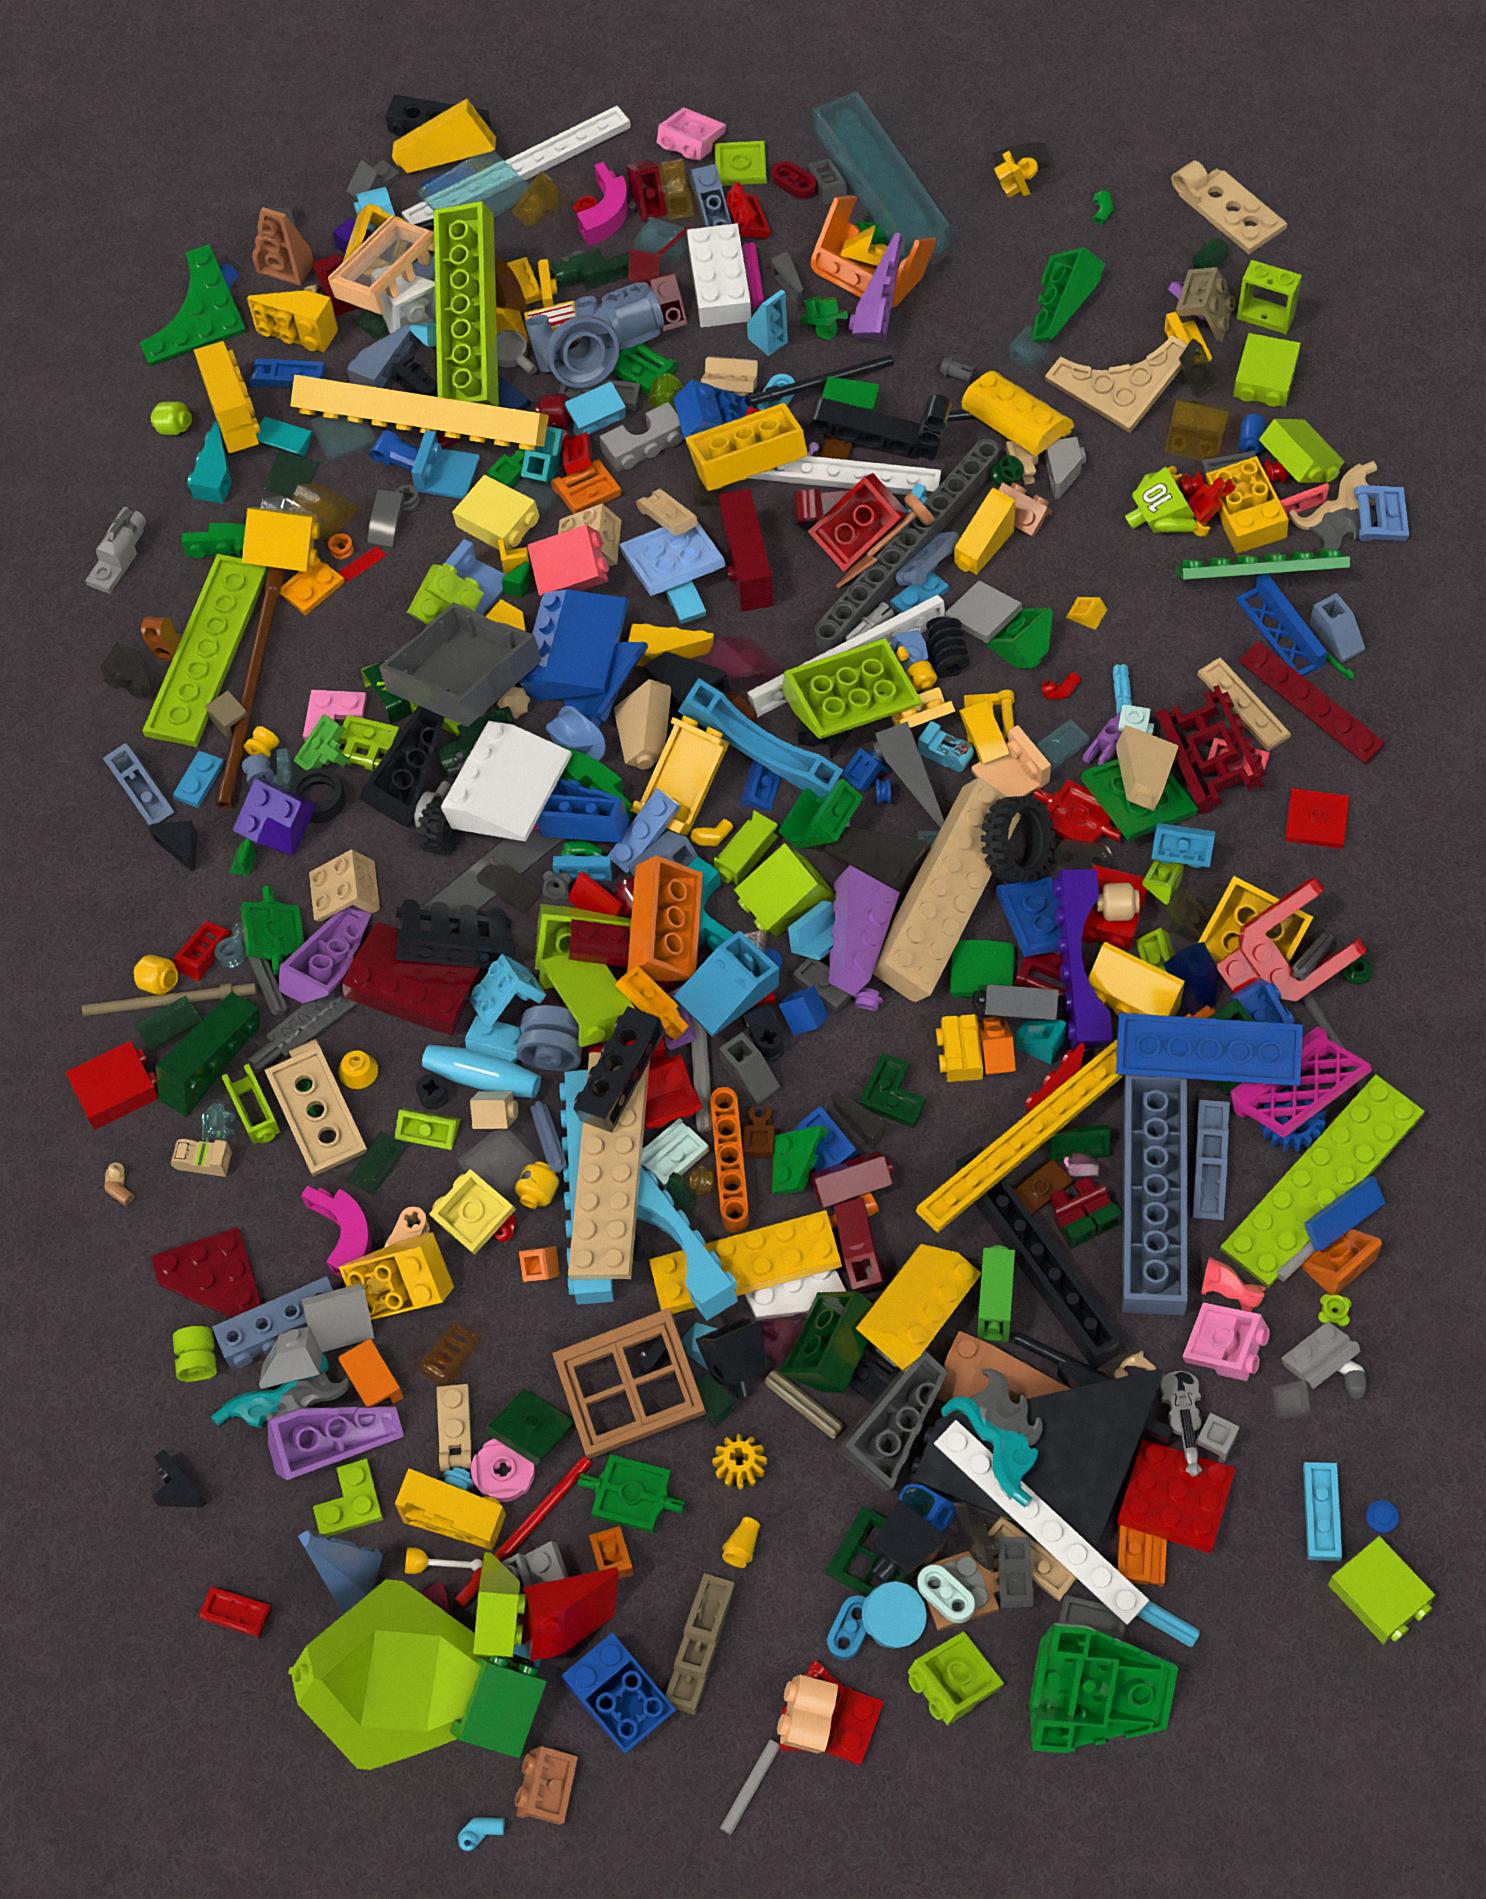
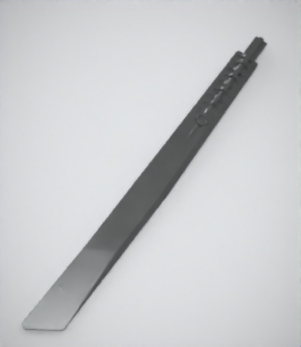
[248,829,565,1072]

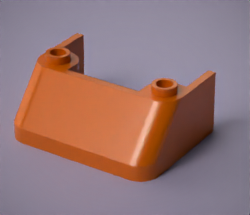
[811,195,938,309]

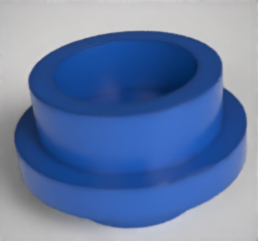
[1366,1500,1399,1533]

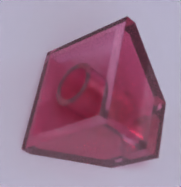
[703,637,786,680]

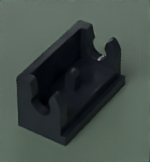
[391,355,438,397]

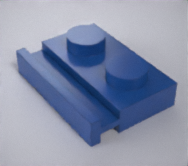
[789,1106,859,1171]

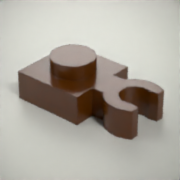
[743,1107,776,1158]

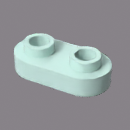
[918,1565,975,1623]

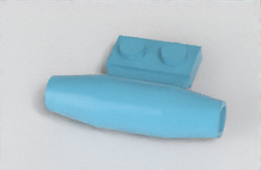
[422,1015,541,1098]

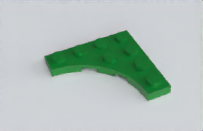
[140,244,246,367]

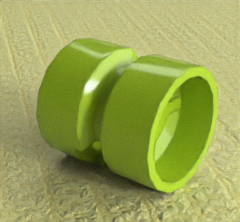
[173,1326,217,1382]

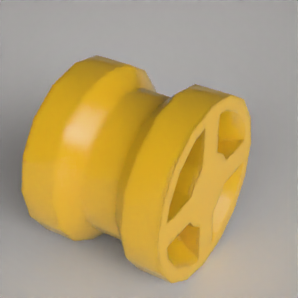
[244,726,279,758]

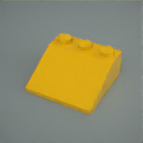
[1192,876,1313,965]

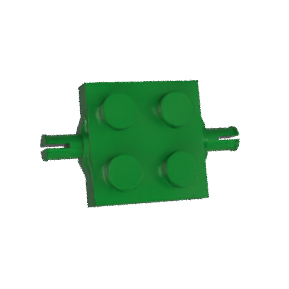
[240,886,304,976]
[578,1454,685,1534]

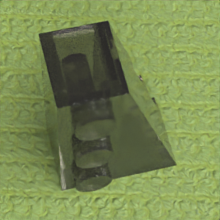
[825,826,931,898]

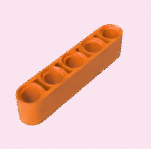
[710,1087,749,1233]

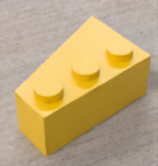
[395,1468,506,1550]

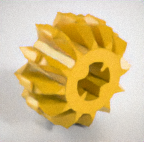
[713,1434,767,1490]

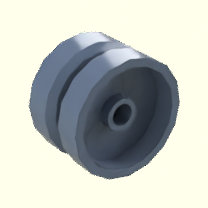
[516,1005,583,1072]

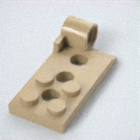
[1171,161,1287,254]
[265,1039,368,1177]

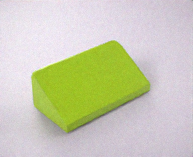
[1142,859,1184,906]
[1135,928,1184,981]
[394,1108,461,1150]

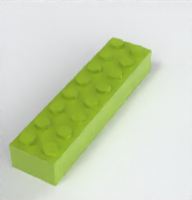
[434,201,499,407]

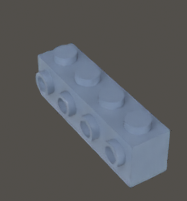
[212,1276,333,1368]

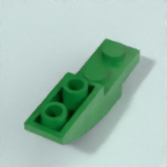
[181,523,246,558]
[558,745,633,821]

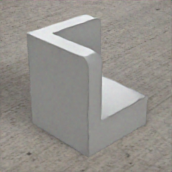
[1196,1413,1240,1464]

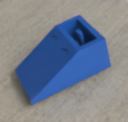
[673,379,755,440]
[561,1632,676,1754]

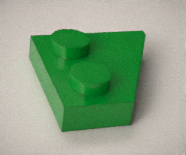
[772,1125,828,1195]

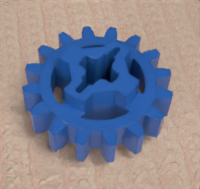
[1259,1088,1325,1152]

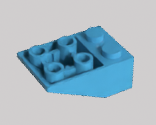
[673,931,780,1037]

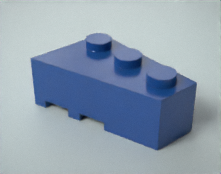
[537,778,630,843]

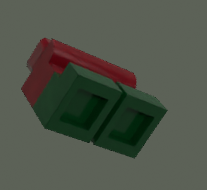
[1050,1176,1123,1250]

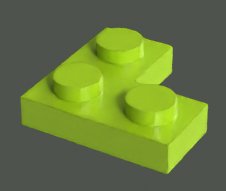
[313,1459,383,1537]

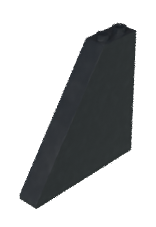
[911,1369,1164,1551]

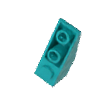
[187,421,232,504]

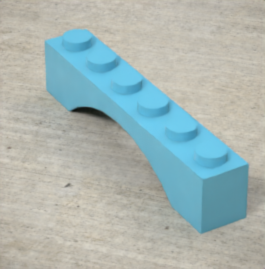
[636,1166,738,1321]

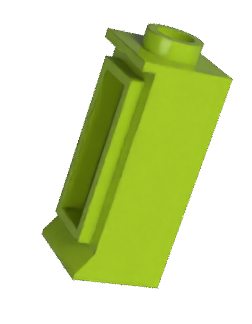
[714,810,778,886]
[222,1064,280,1145]

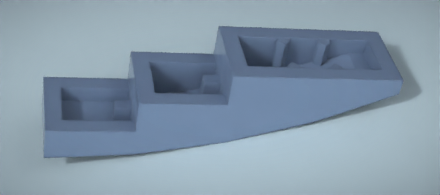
[1192,1100,1230,1221]

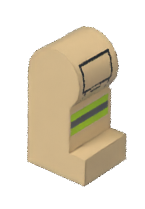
[171,1139,232,1177]

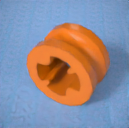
[328,533,354,559]

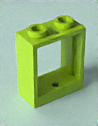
[1237,260,1302,334]

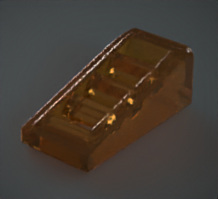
[419,1322,481,1386]

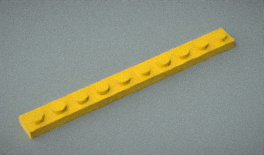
[916,1039,1124,1233]

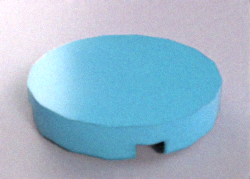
[862,1581,927,1649]

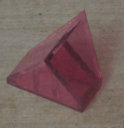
[760,1316,806,1366]

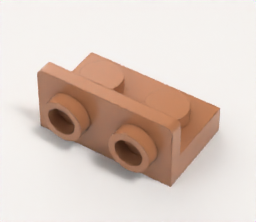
[515,1746,578,1825]

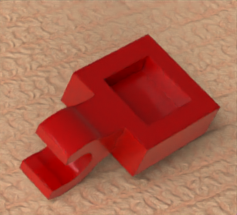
[1187,477,1236,524]

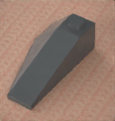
[873,722,945,830]

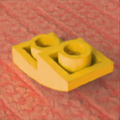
[959,700,1009,764]

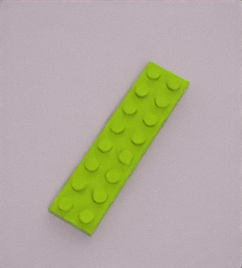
[143,554,269,747]
[1220,1075,1425,1288]

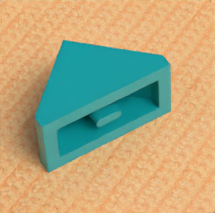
[1013,1020,1066,1065]

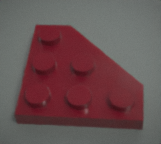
[151,1227,262,1318]

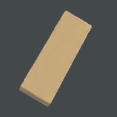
[982,1517,1077,1602]

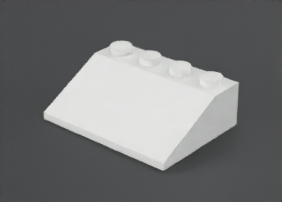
[441,721,572,842]

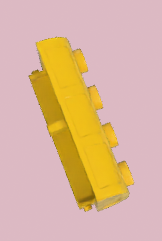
[962,371,1074,456]

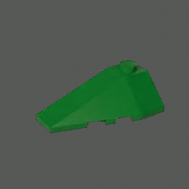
[1032,247,1105,343]

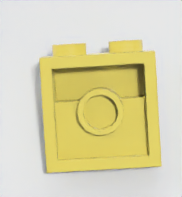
[429,1169,516,1255]

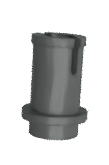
[940,357,975,383]

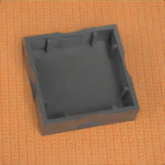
[379,602,541,727]

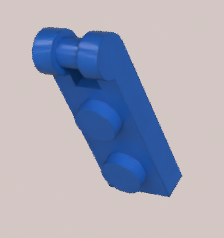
[249,358,325,387]

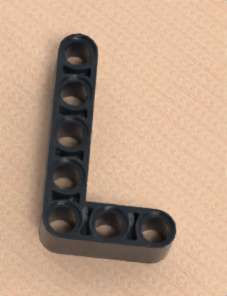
[809,394,951,461]

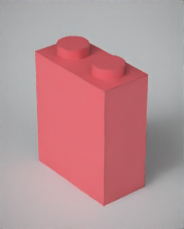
[527,525,609,597]

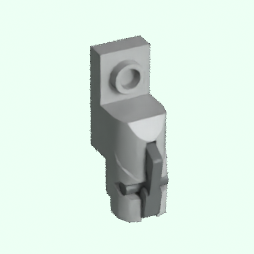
[85,507,146,594]

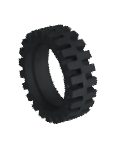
[981,796,1056,882]

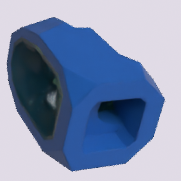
[899,1484,956,1532]

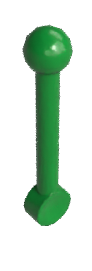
[1319,641,1354,681]

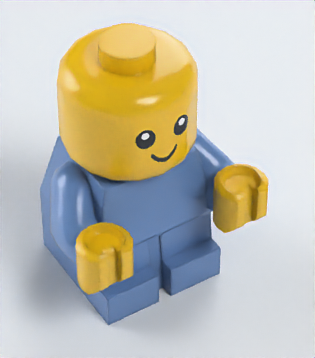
[890,629,937,691]

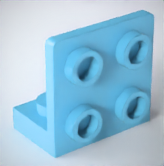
[469,953,546,1028]

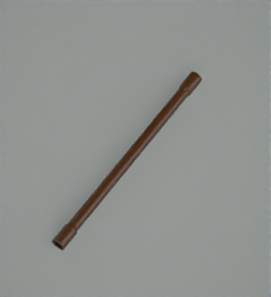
[216,567,285,809]

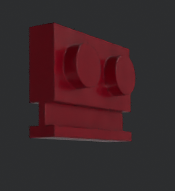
[568,919,629,967]

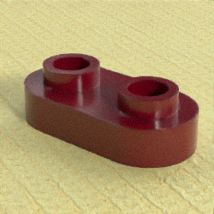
[772,161,817,199]

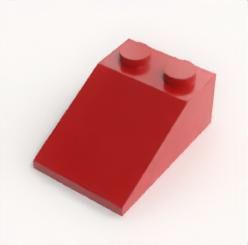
[808,473,909,572]
[520,1567,619,1661]

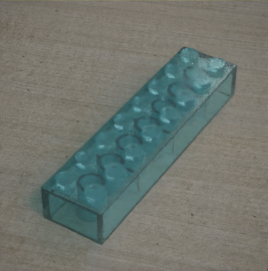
[812,91,951,261]

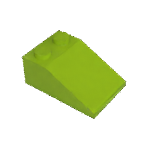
[473,1552,526,1657]

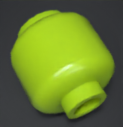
[151,401,192,436]

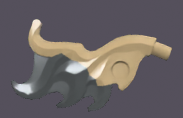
[1289,461,1377,554]

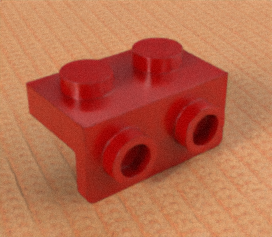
[726,182,771,239]

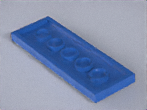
[1115,1013,1303,1086]

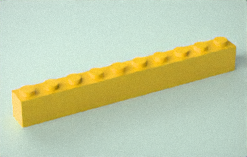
[290,375,549,451]

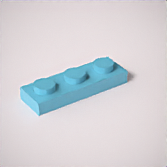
[1303,1462,1342,1561]

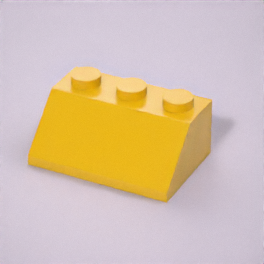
[1088,942,1185,1016]

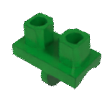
[800,296,848,340]

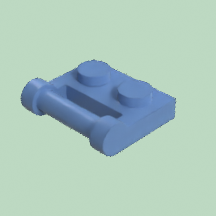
[1354,485,1409,541]

